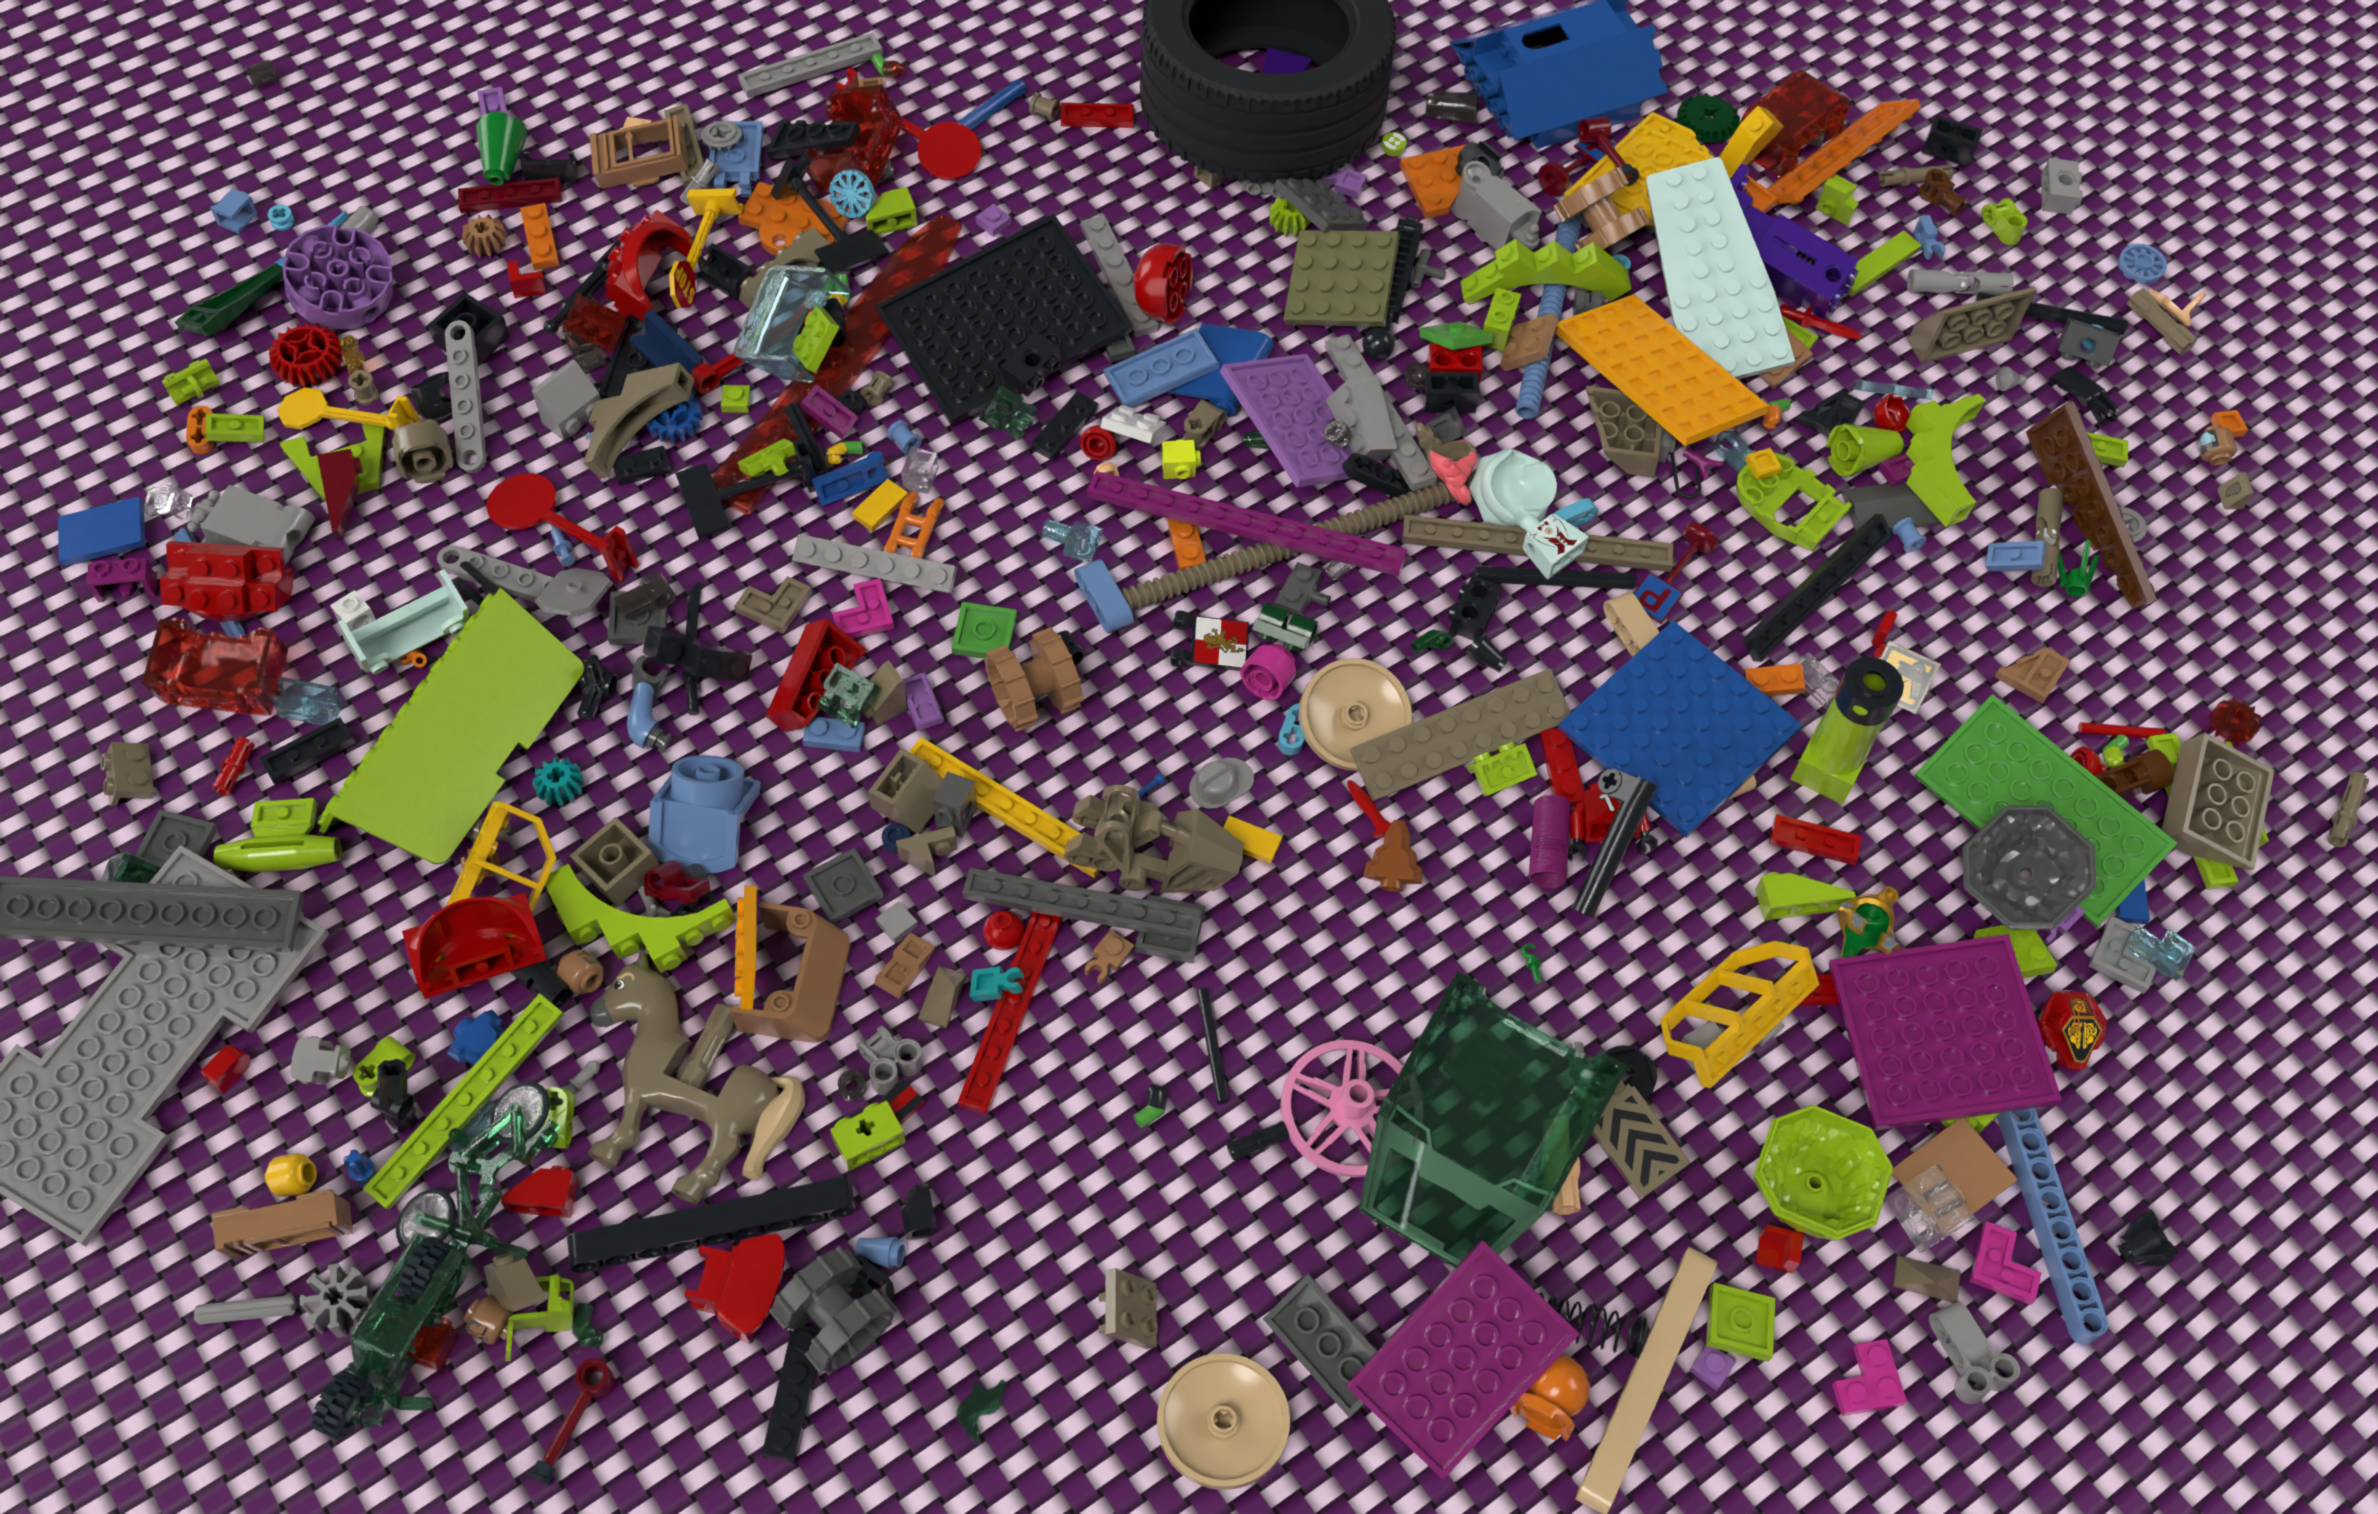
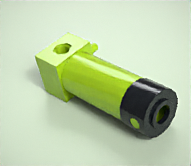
[1790,657,1904,805]

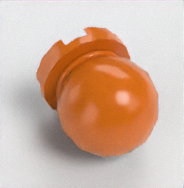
[1510,1355,1590,1441]

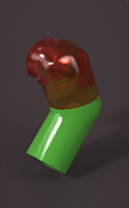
[871,53,905,77]

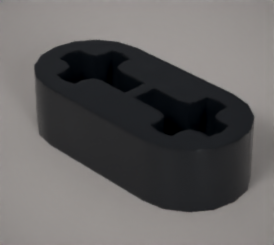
[849,1255,895,1301]

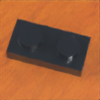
[613,445,672,486]

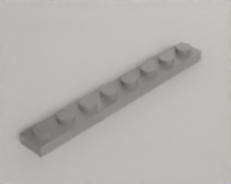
[1325,334,1437,491]

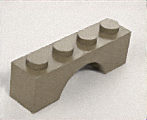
[739,227,831,320]

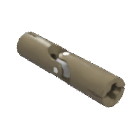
[2031,488,2063,587]

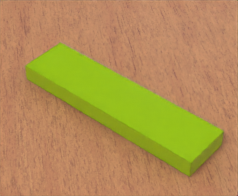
[1847,230,1922,297]

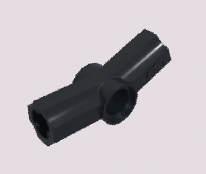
[370,1058,418,1132]

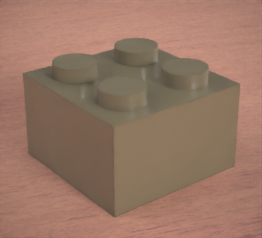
[570,817,660,908]

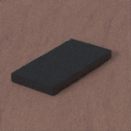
[599,316,678,400]

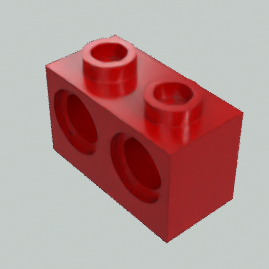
[1427,343,1483,384]

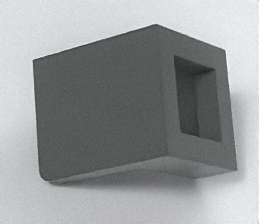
[1426,406,1466,445]

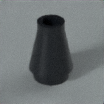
[1466,635,1509,673]

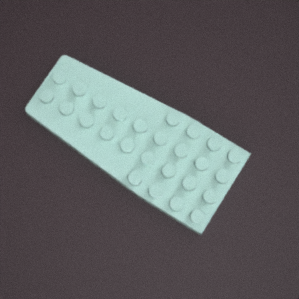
[1646,157,1795,379]

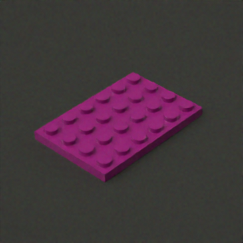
[1346,1240,1580,1480]

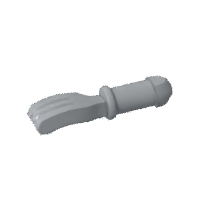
[552,1061,600,1105]

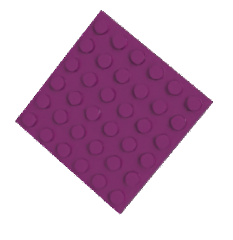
[1829,934,2062,1131]

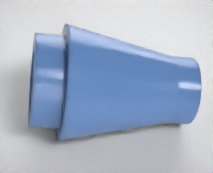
[855,1237,905,1269]

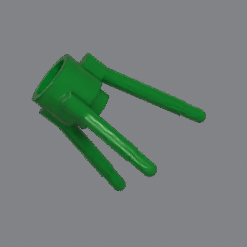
[2057,539,2099,597]

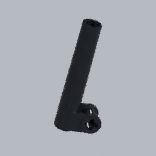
[1571,769,1658,919]

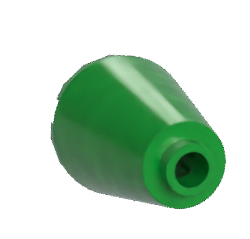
[476,112,528,186]

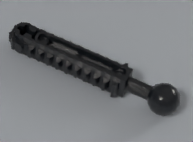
[1362,215,1424,360]

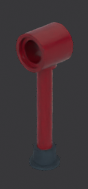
[1578,116,1639,186]
[526,1358,615,1487]

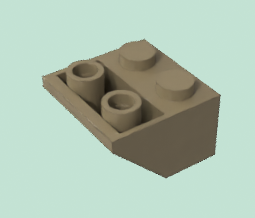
[868,748,943,835]

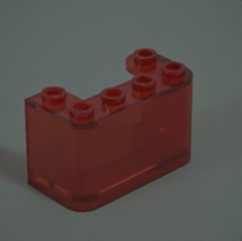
[1740,70,1850,178]
[803,84,902,193]
[141,617,289,716]

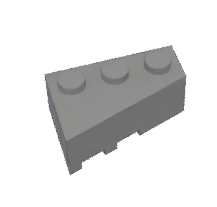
[1326,376,1398,460]

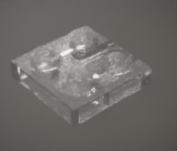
[1884,1165,1975,1253]

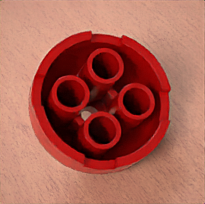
[1133,243,1193,324]

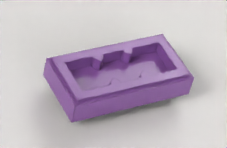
[903,672,944,731]

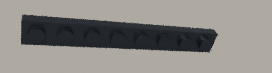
[1743,514,1893,662]

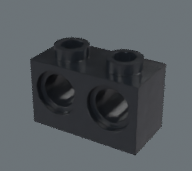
[1448,575,1503,641]

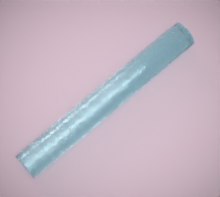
[1854,380,1934,400]

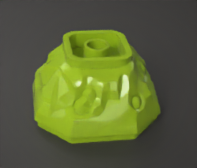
[1754,1105,1893,1241]

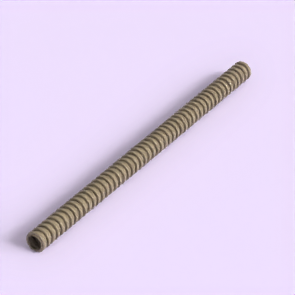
[1121,469,1477,611]

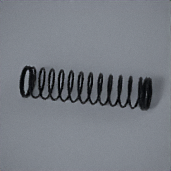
[1539,1292,1648,1359]

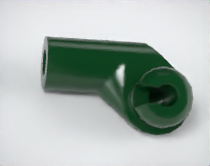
[1410,630,1453,654]

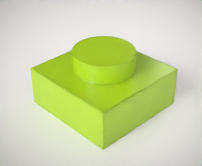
[721,385,751,413]

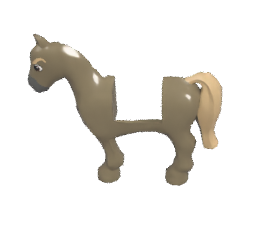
[588,949,805,1205]

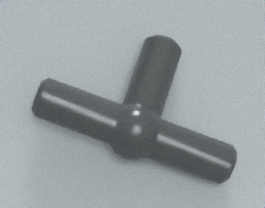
[1411,249,1446,288]

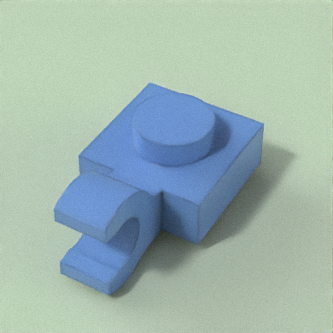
[1913,215,1946,260]

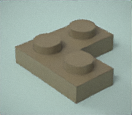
[734,576,812,634]

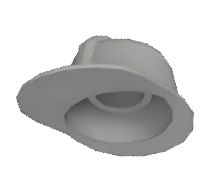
[1189,758,1254,809]

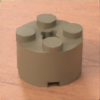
[392,419,453,484]

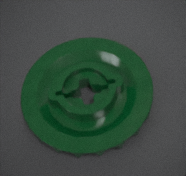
[1677,93,1740,143]

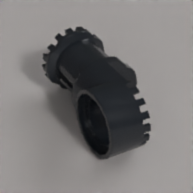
[819,298,847,349]

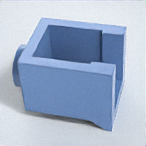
[210,189,258,234]

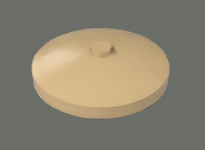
[1299,658,1412,771]
[1157,1353,1290,1490]

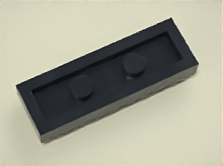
[1031,391,1098,461]
[259,717,355,785]

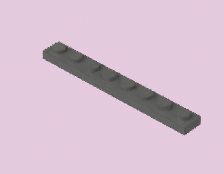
[962,868,1202,942]

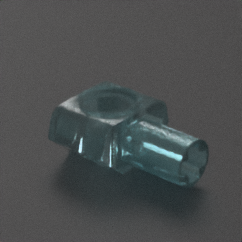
[1041,519,1103,563]

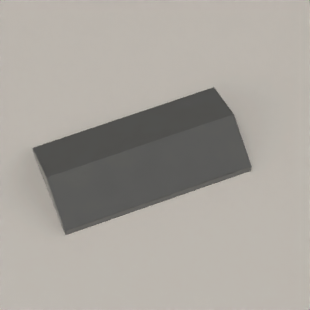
[1841,483,1942,531]
[1263,1274,1377,1418]

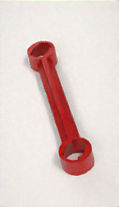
[691,298,820,394]

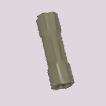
[2126,288,2198,355]
[675,1004,736,1090]

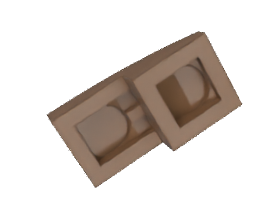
[874,933,935,999]

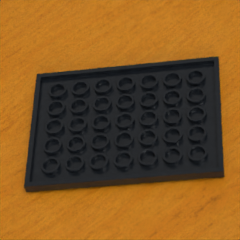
[874,214,1132,426]

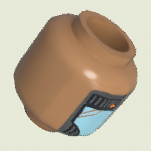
[2197,425,2237,466]

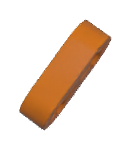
[186,406,215,454]

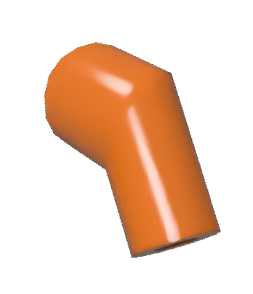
[400,650,427,668]

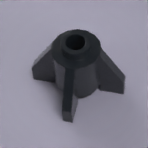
[2117,1209,2179,1266]

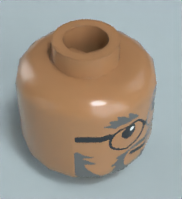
[557,950,604,995]
[463,1295,514,1345]

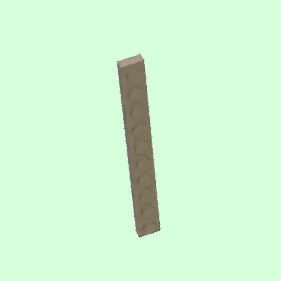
[1402,515,1673,572]

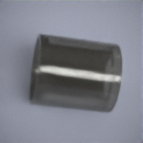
[245,59,279,89]

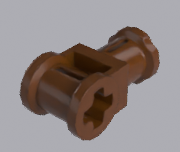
[1918,169,1968,217]

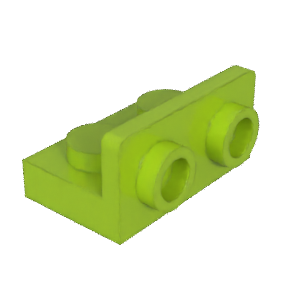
[1466,741,1537,796]

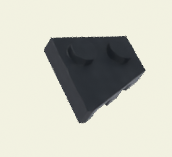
[1796,391,1866,437]

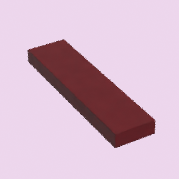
[458,177,563,213]

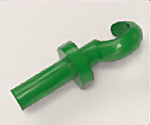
[1521,943,1542,984]

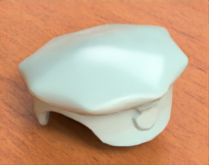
[1469,448,1557,527]

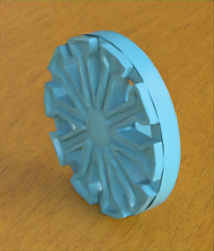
[829,169,875,218]

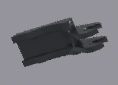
[2048,366,2119,426]

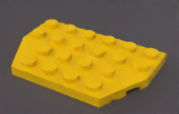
[1564,112,1714,226]

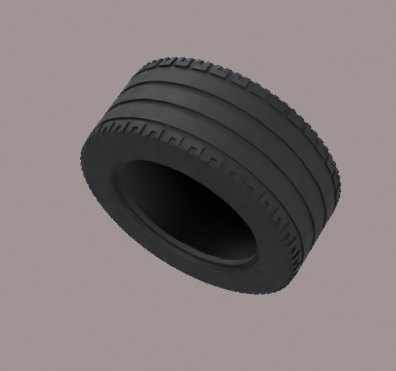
[1140,0,1396,184]

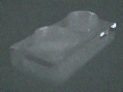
[1793,652,1840,709]

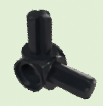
[577,655,617,721]

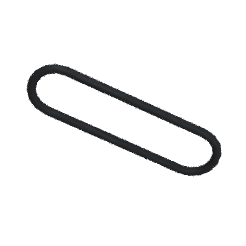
[1670,443,1701,499]

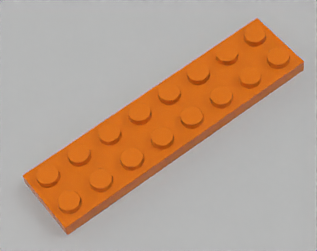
[1767,99,1921,206]

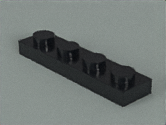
[761,1326,821,1463]

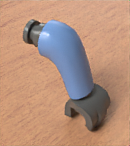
[627,655,672,753]

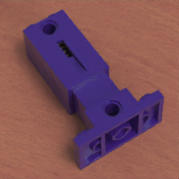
[1730,163,1859,319]

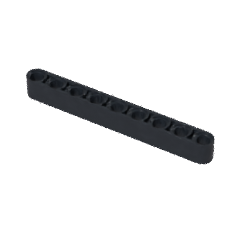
[567,1177,856,1273]

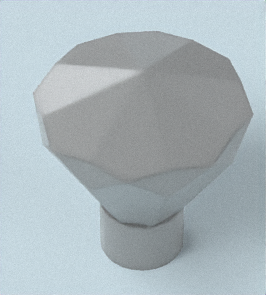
[1996,366,2026,391]

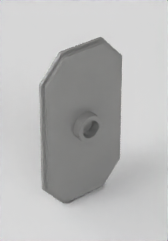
[535,568,613,616]

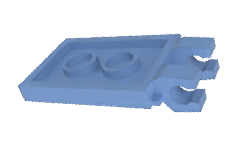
[709,121,764,198]

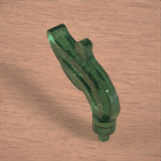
[956,1380,1006,1444]

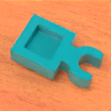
[970,966,1024,1002]

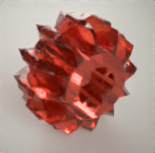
[2209,697,2261,746]

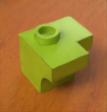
[1815,175,1859,226]

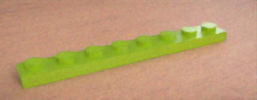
[363,993,565,1211]

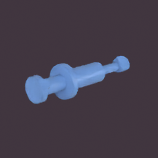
[548,523,575,566]

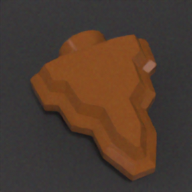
[1363,820,1422,892]

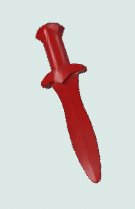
[1779,303,1862,339]
[1347,780,1392,838]

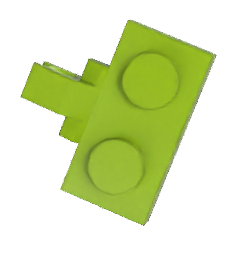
[738,439,795,477]

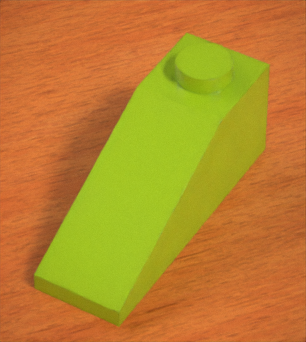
[1755,872,1856,921]

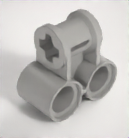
[856,1025,923,1095]

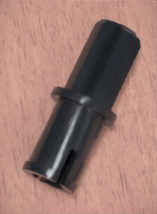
[1227,1121,1289,1160]

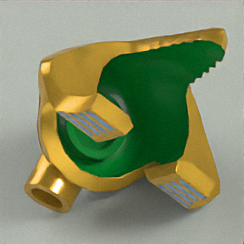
[1837,886,1901,958]

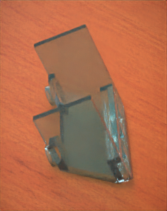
[734,265,851,382]

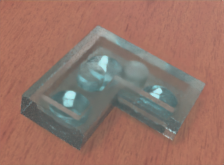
[2126,925,2195,982]

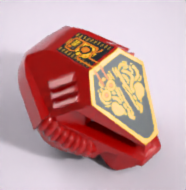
[2037,990,2108,1070]

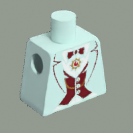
[1520,514,1589,579]

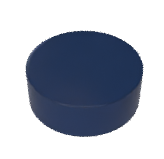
[881,823,911,854]

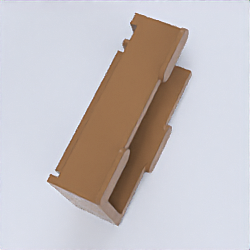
[590,115,689,189]
[211,1189,353,1259]

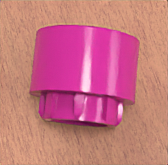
[1240,644,1296,700]

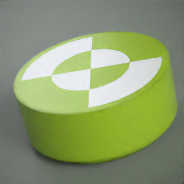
[1382,132,1407,156]

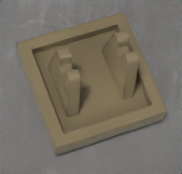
[1099,1268,1158,1349]

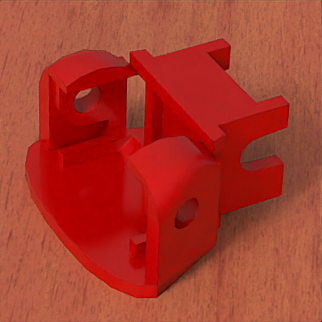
[684,1233,785,1344]

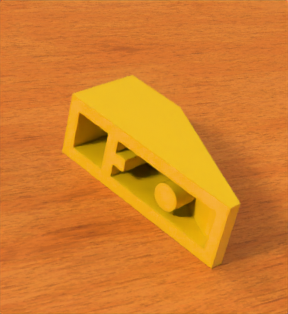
[1719,106,1784,179]

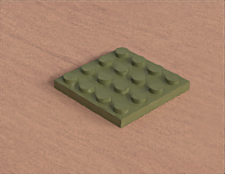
[1283,230,1400,327]

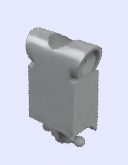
[1453,161,1542,250]
[187,485,315,566]

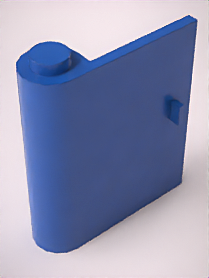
[1165,324,1274,416]

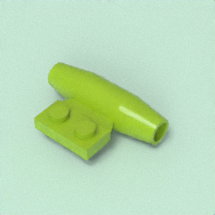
[214,798,342,873]

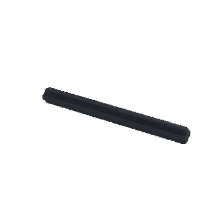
[1975,292,2128,334]
[1474,566,1636,589]

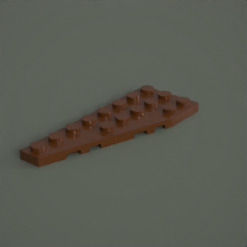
[2026,401,2157,610]

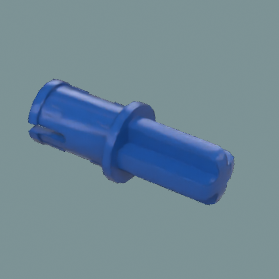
[344,1149,377,1188]

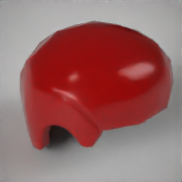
[1873,393,1911,434]

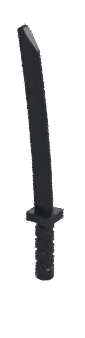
[682,582,702,715]

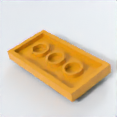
[734,885,757,1010]

